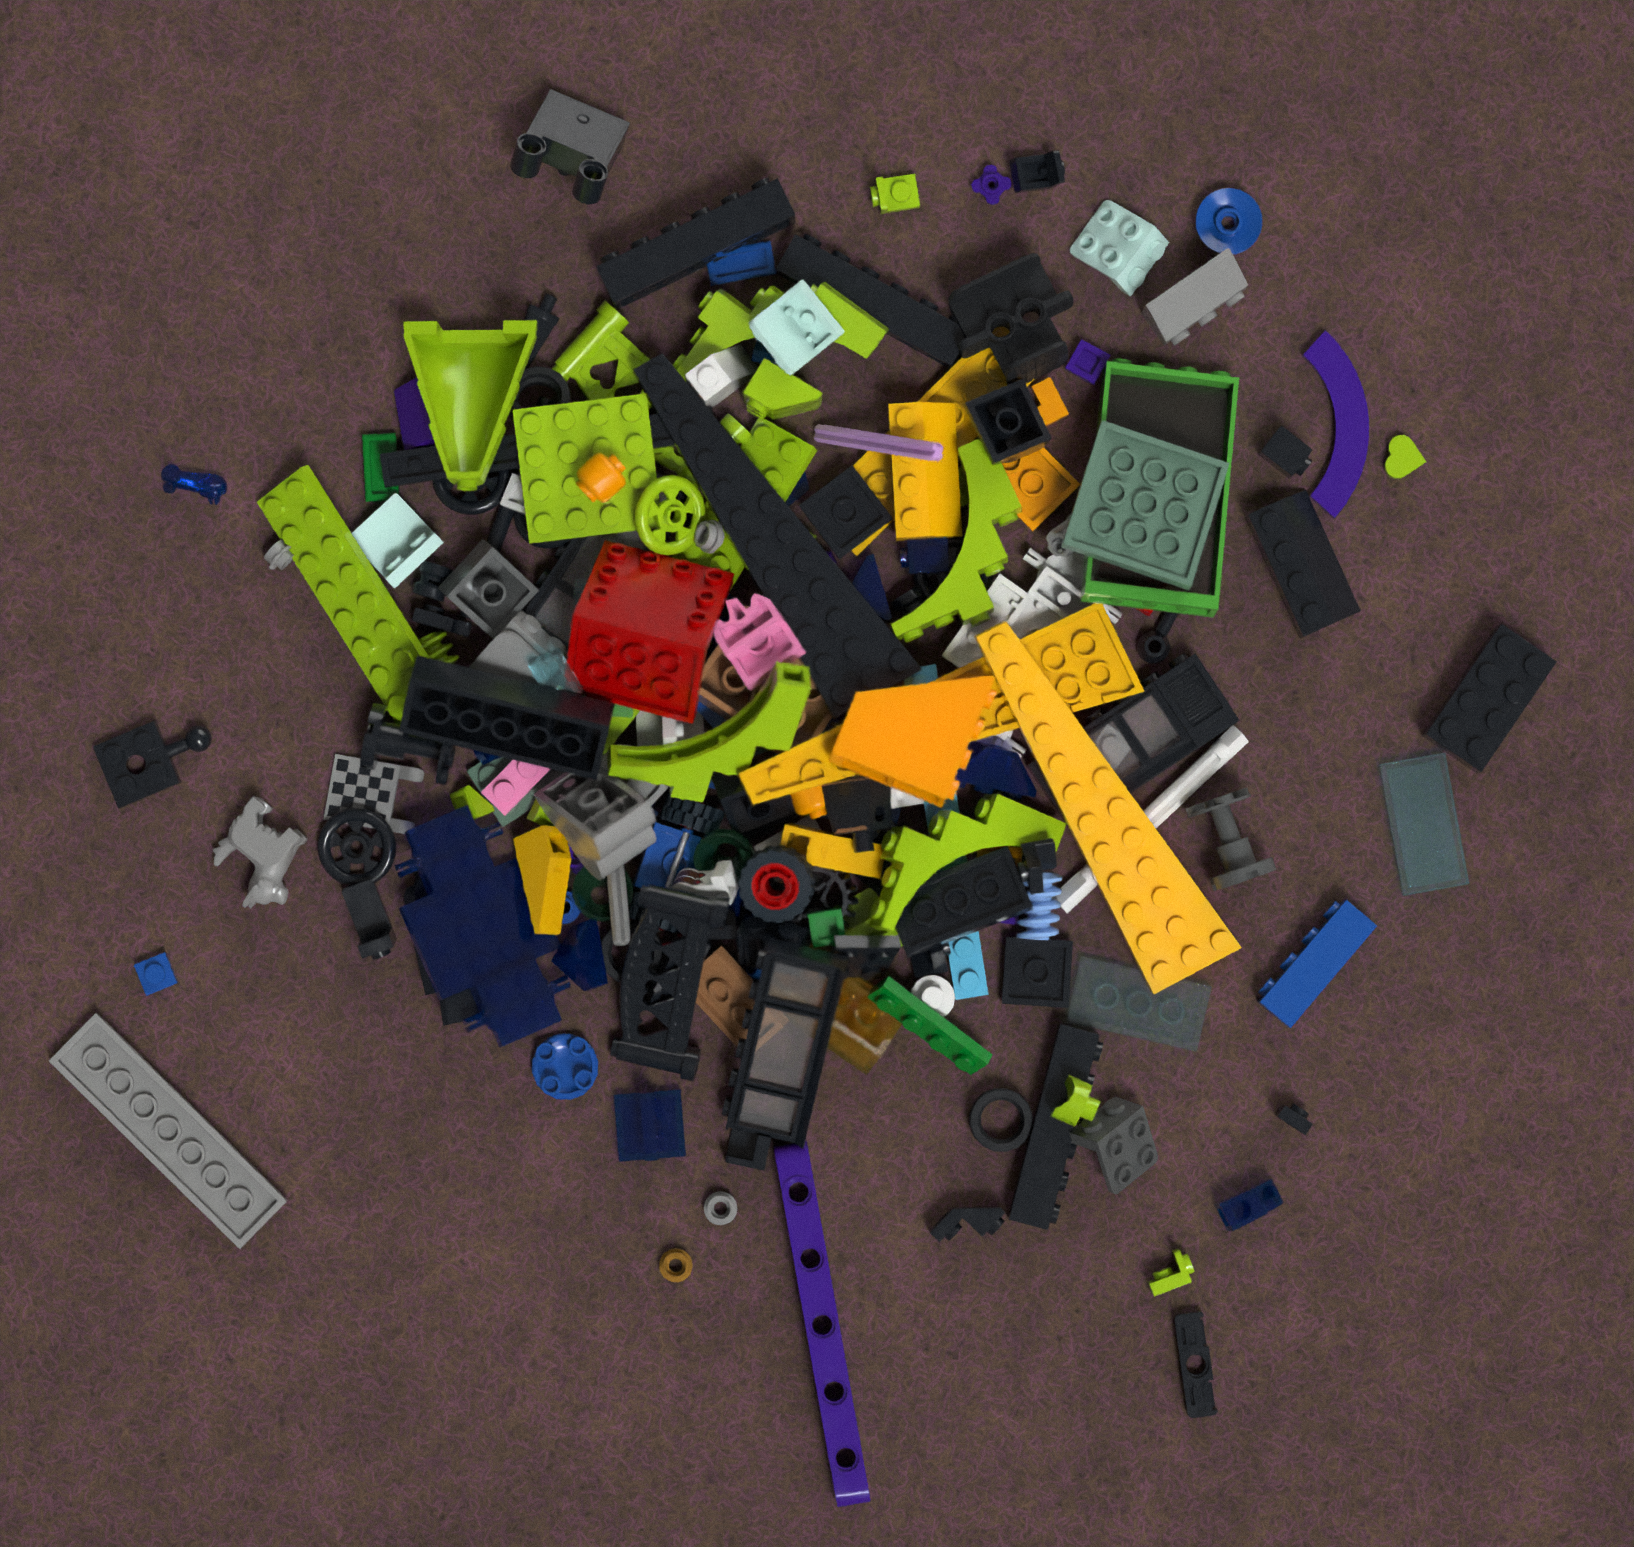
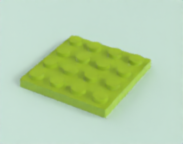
[513,394,660,544]

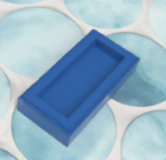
[707,241,776,286]

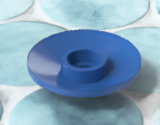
[1195,188,1262,255]

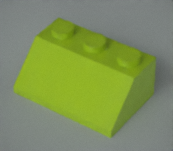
[743,358,822,420]

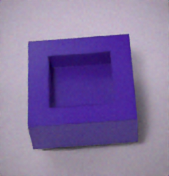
[1065,339,1110,386]

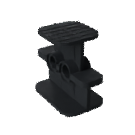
[948,253,1074,385]

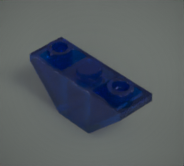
[954,741,1037,800]

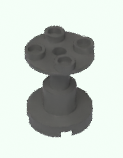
[1186,787,1277,891]

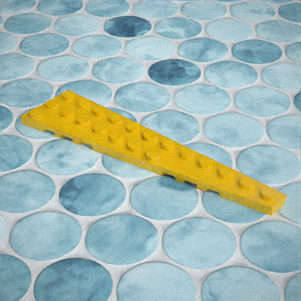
[738,603,1145,805]
[974,621,1242,994]

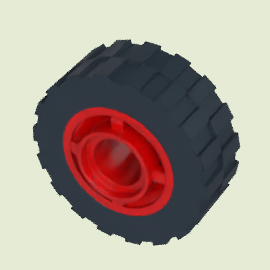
[738,845,816,923]

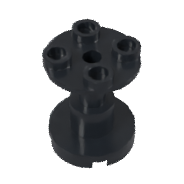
[360,703,456,785]

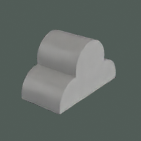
[534,766,656,880]

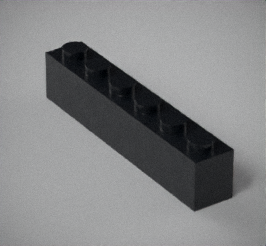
[776,234,966,369]
[1008,1024,1103,1230]

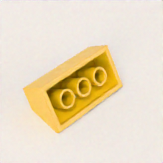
[888,402,962,541]

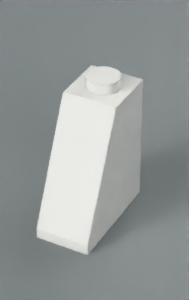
[685,344,758,408]

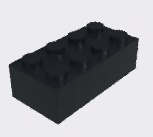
[1421,624,1557,773]

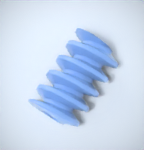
[1016,871,1063,940]

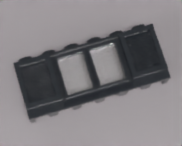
[1027,653,1240,832]

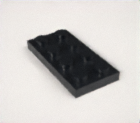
[895,846,1033,958]

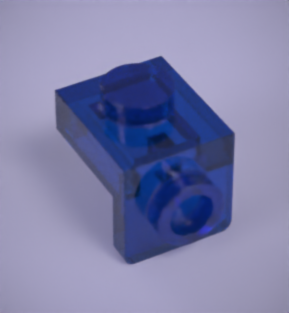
[899,537,949,575]

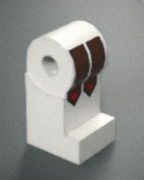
[671,860,739,905]

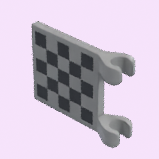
[323,754,424,835]

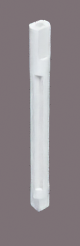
[1052,725,1249,914]

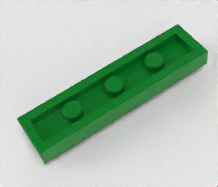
[867,976,993,1075]

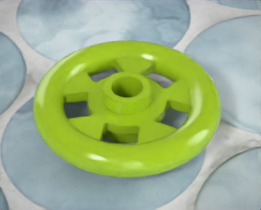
[635,475,705,555]

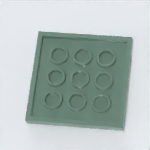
[1061,420,1230,590]

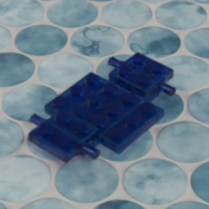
[395,805,571,1048]

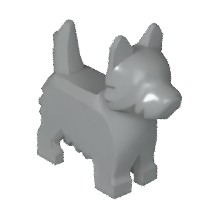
[213,796,308,909]

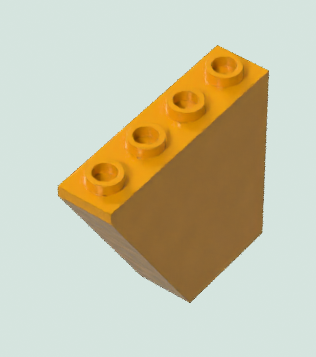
[829,676,997,808]

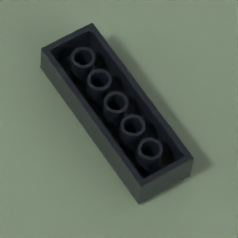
[596,177,795,311]
[399,655,615,780]

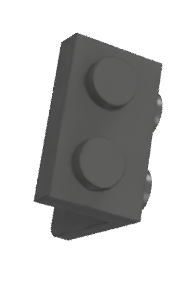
[1070,1096,1158,1194]

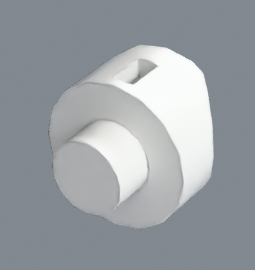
[911,975,955,1017]

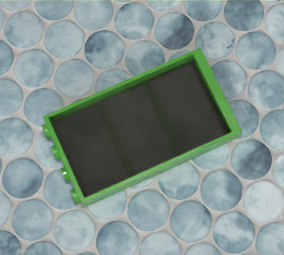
[1080,358,1239,618]

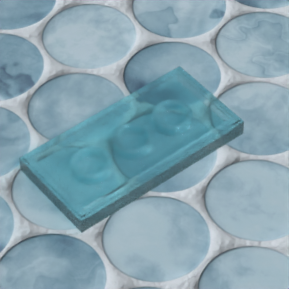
[1378,753,1469,896]
[1066,956,1212,1052]

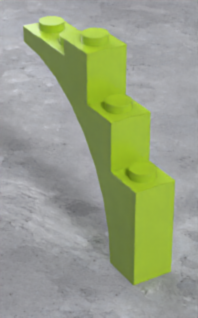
[672,282,889,383]
[891,438,1022,643]
[607,661,811,802]
[869,794,1067,931]

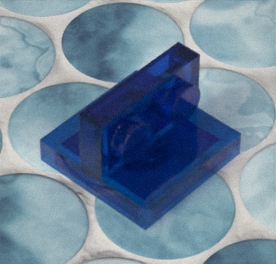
[614,1089,686,1162]

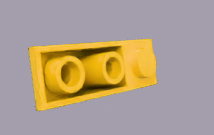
[780,823,885,879]
[513,825,571,935]

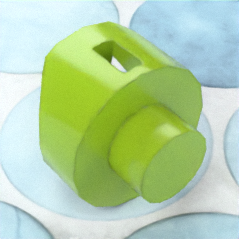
[1051,1075,1100,1127]

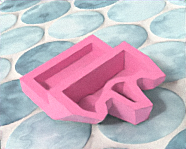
[714,593,806,691]

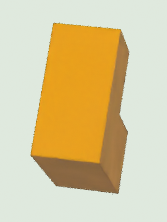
[1031,377,1069,427]

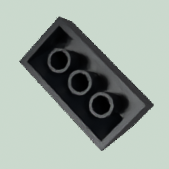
[1245,490,1361,638]

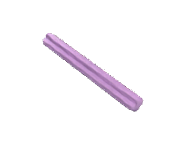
[813,424,944,461]

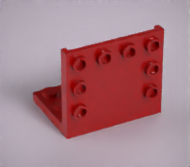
[563,540,734,724]

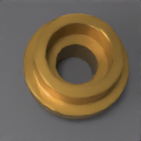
[659,1248,693,1282]

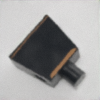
[821,776,891,853]

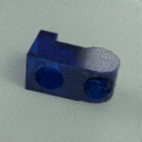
[1214,1178,1284,1231]

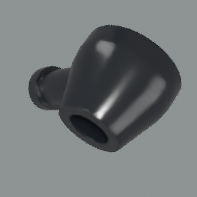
[1137,612,1180,664]

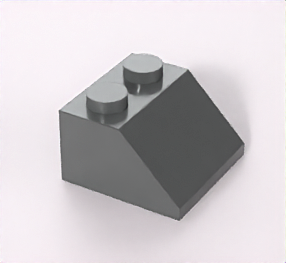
[438,539,539,639]

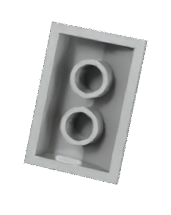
[1141,248,1248,346]

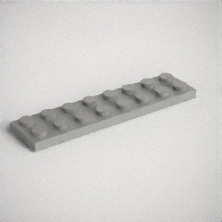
[49,1013,288,1249]

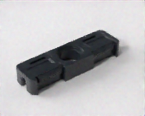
[1174,1311,1218,1418]

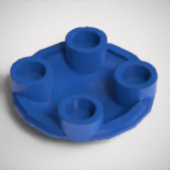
[532,1034,598,1100]

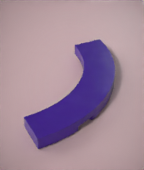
[1302,330,1369,519]

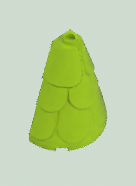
[403,320,537,491]

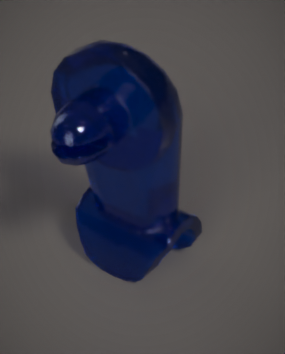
[161,464,228,505]

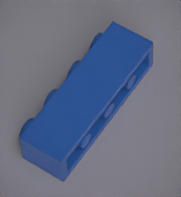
[1257,900,1377,1028]

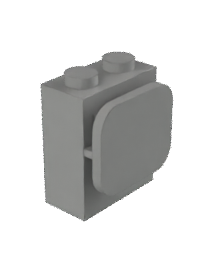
[469,610,568,686]

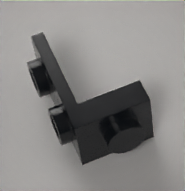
[342,878,397,960]

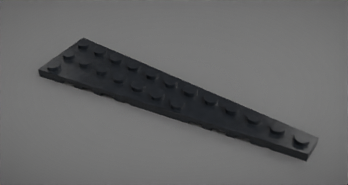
[633,353,922,720]

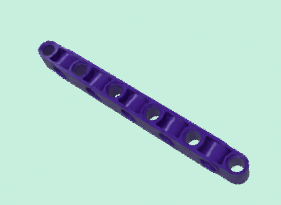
[774,1141,871,1507]

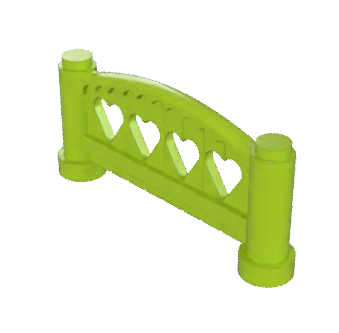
[552,301,752,488]

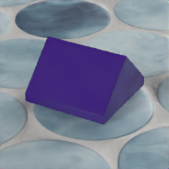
[394,377,436,450]

